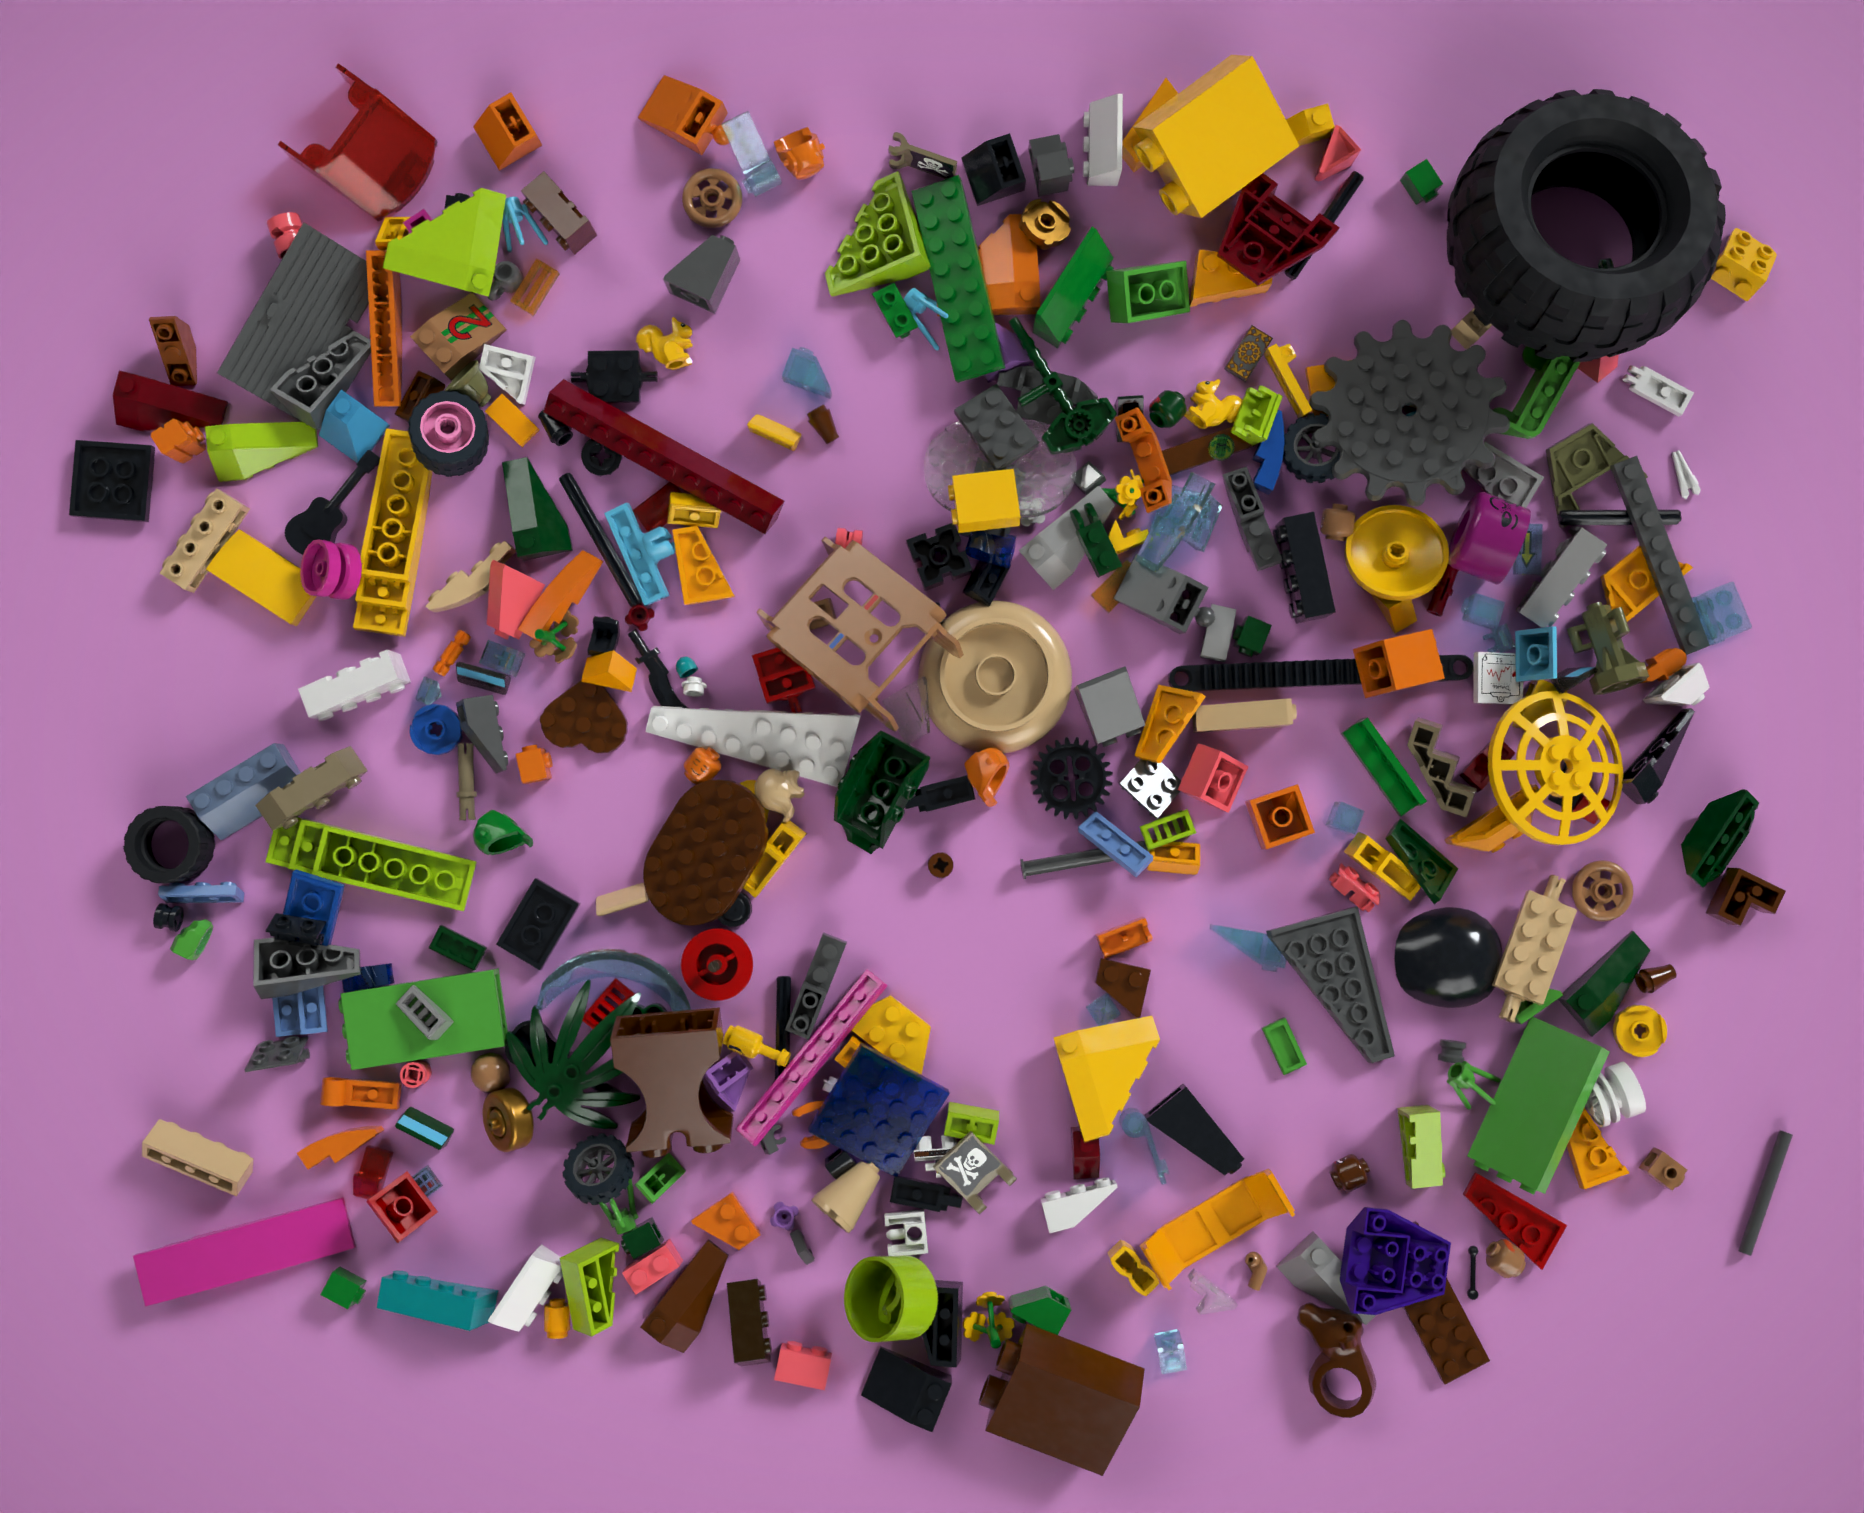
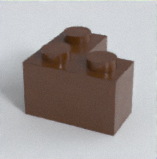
[1706,867,1786,926]

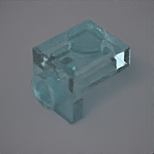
[1154,1329,1187,1374]

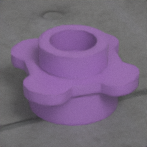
[770,1202,799,1231]

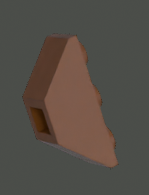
[149,316,197,386]

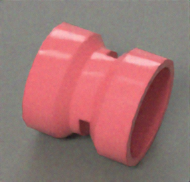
[835,528,863,548]
[400,1060,432,1088]

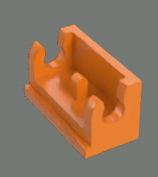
[1095,917,1153,959]

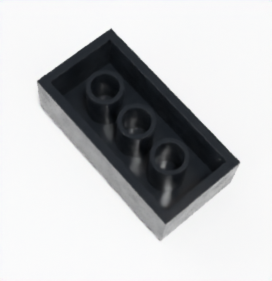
[1273,512,1336,624]

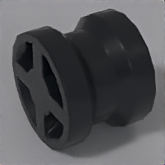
[153,903,184,932]

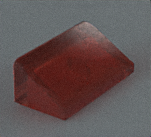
[633,482,682,532]

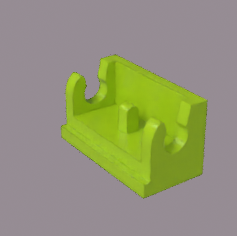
[1231,385,1283,446]
[944,1102,999,1145]

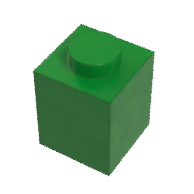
[1400,159,1443,205]
[320,1267,367,1309]

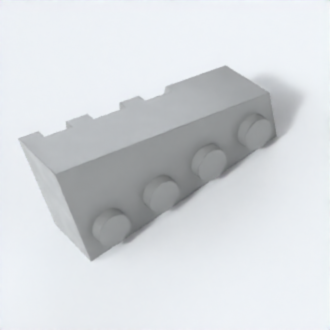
[1516,525,1608,628]

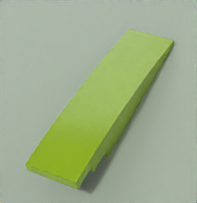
[265,817,477,911]

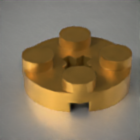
[1019,199,1071,250]

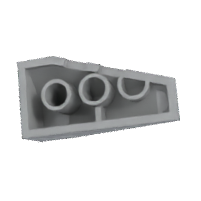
[1019,486,1115,590]
[1276,1231,1376,1325]

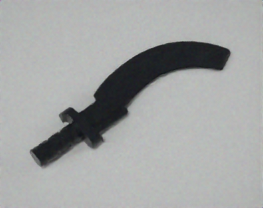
[628,629,688,708]

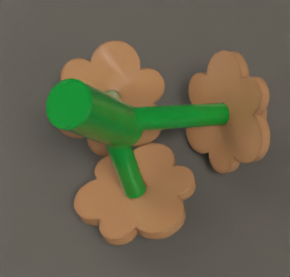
[529,610,579,663]

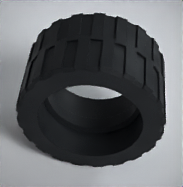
[123,806,215,883]

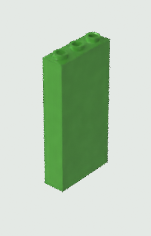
[338,968,508,1070]
[1467,1017,1610,1195]

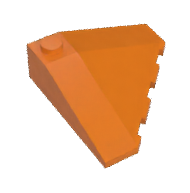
[937,214,1040,316]

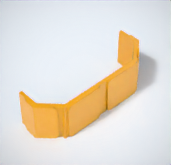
[1140,1169,1295,1291]

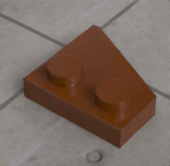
[1095,958,1151,1018]

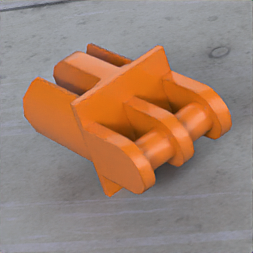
[1642,648,1687,683]

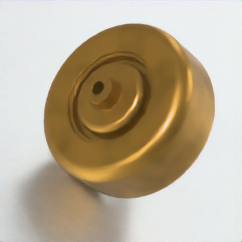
[482,1087,534,1152]

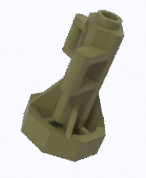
[1567,602,1649,695]

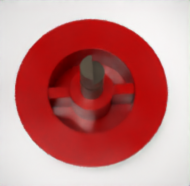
[681,928,753,1001]

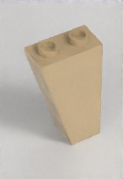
[1192,698,1297,733]

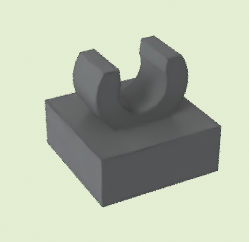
[759,1125,787,1155]

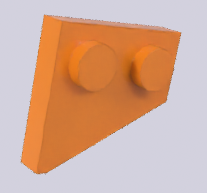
[691,1191,761,1250]

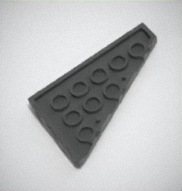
[1266,907,1395,1063]

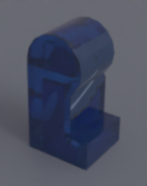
[965,531,1016,568]
[342,963,395,993]

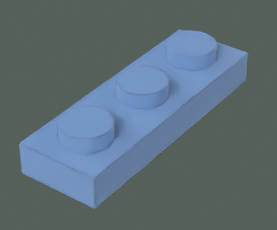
[1078,812,1153,877]
[158,882,245,903]

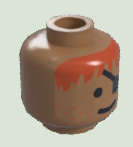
[1486,1239,1526,1278]

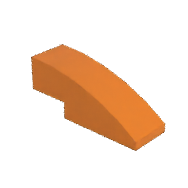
[297,1126,384,1170]

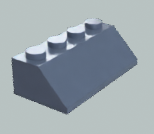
[186,743,301,840]

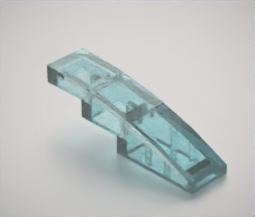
[1135,472,1215,572]

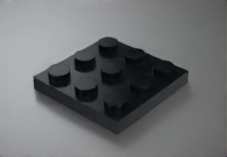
[69,440,155,522]

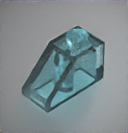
[782,347,832,399]

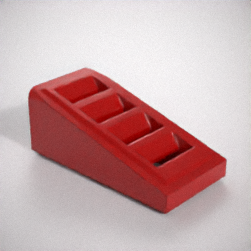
[583,978,635,1029]

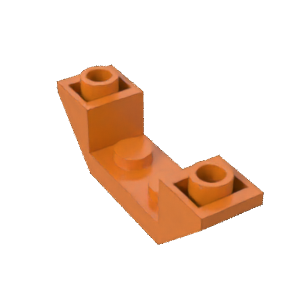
[1114,408,1172,513]

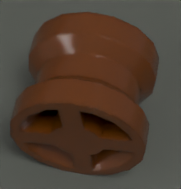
[928,852,953,878]

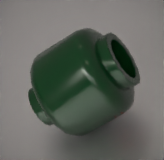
[1149,390,1187,428]

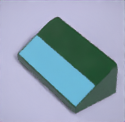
[395,1107,454,1150]

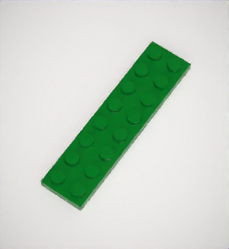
[911,175,1006,383]

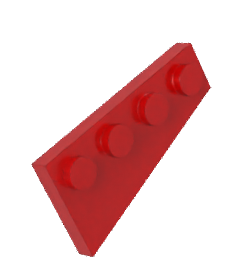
[1463,1172,1567,1270]

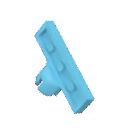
[604,503,676,606]

